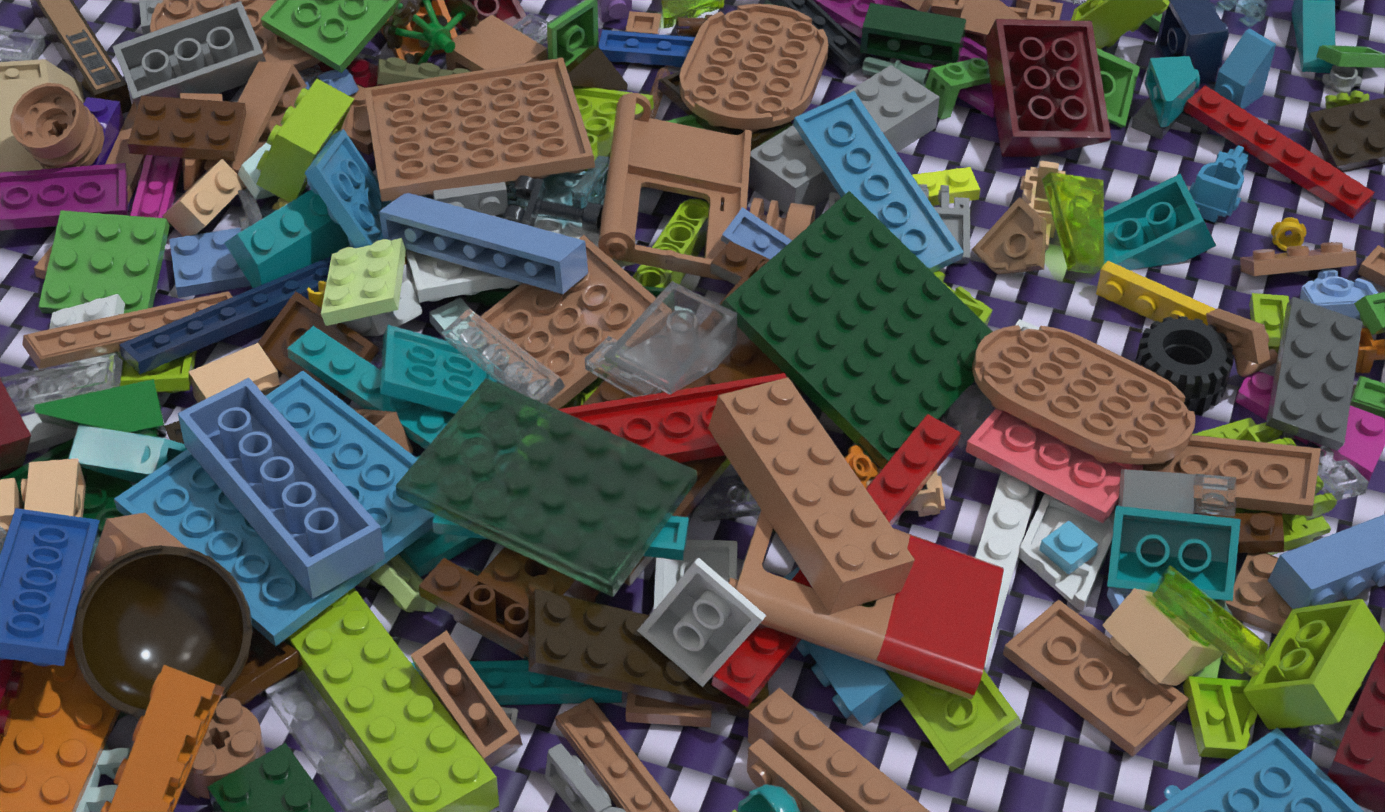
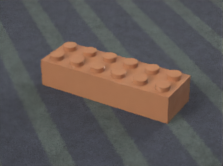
[708,377,915,614]

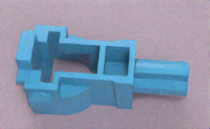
[1189,145,1249,222]

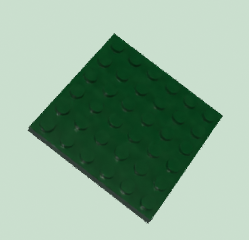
[718,191,993,469]

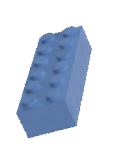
[178,378,385,599]

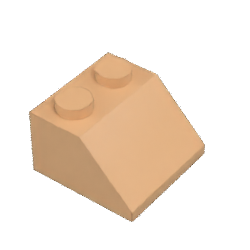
[1102,588,1225,686]

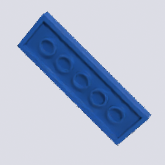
[0,508,100,666]

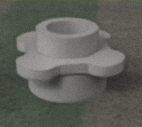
[1322,65,1362,93]

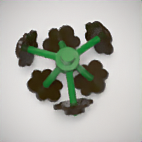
[383,0,479,65]

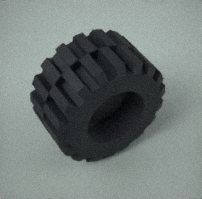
[1135,316,1234,414]

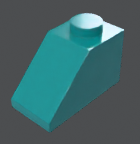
[1145,56,1200,127]

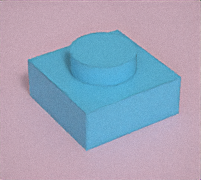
[1039,521,1099,575]

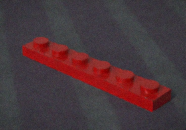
[1183,85,1375,219]

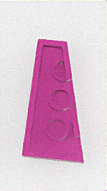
[1235,371,1385,482]

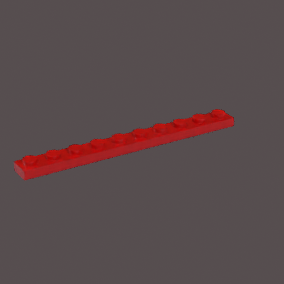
[711,414,961,707]

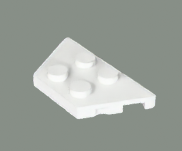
[1018,493,1119,611]

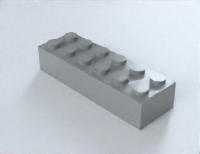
[748,65,940,214]

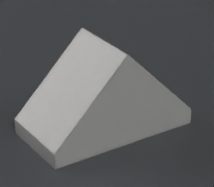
[1118,469,1196,514]

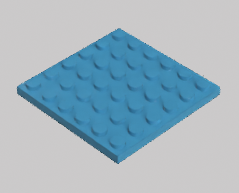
[114,371,460,646]

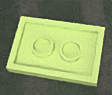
[321,238,406,326]

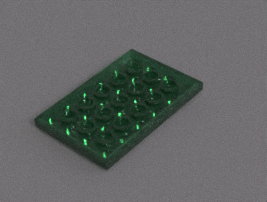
[395,378,697,597]

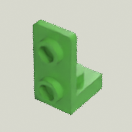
[925,58,991,119]

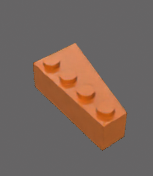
[101,665,225,812]

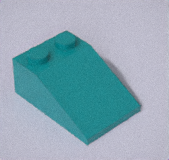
[1084,174,1216,270]

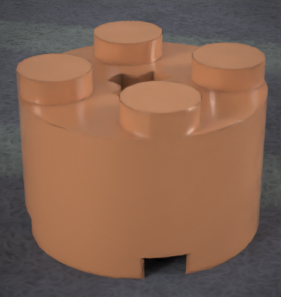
[184,698,266,799]

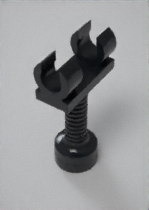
[503,175,603,233]

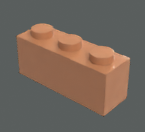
[411,630,523,768]

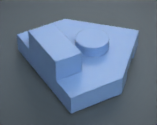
[1300,268,1378,324]

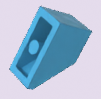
[1214,28,1276,109]

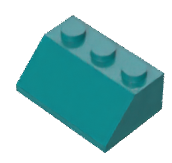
[224,190,350,288]
[1107,506,1241,601]

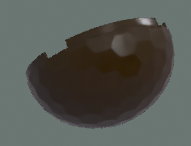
[73,545,253,718]

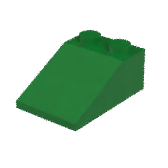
[34,379,167,437]

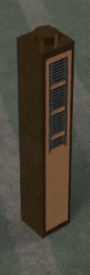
[30,0,132,114]

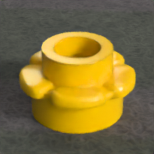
[1271,217,1306,251]

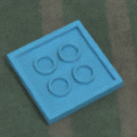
[305,129,391,248]

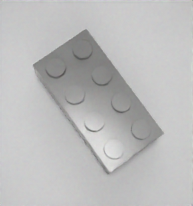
[112,1,266,108]

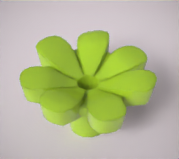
[1325,90,1370,109]

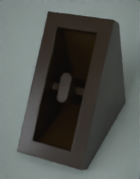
[566,46,628,91]

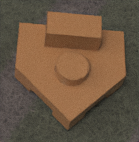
[972,197,1047,275]

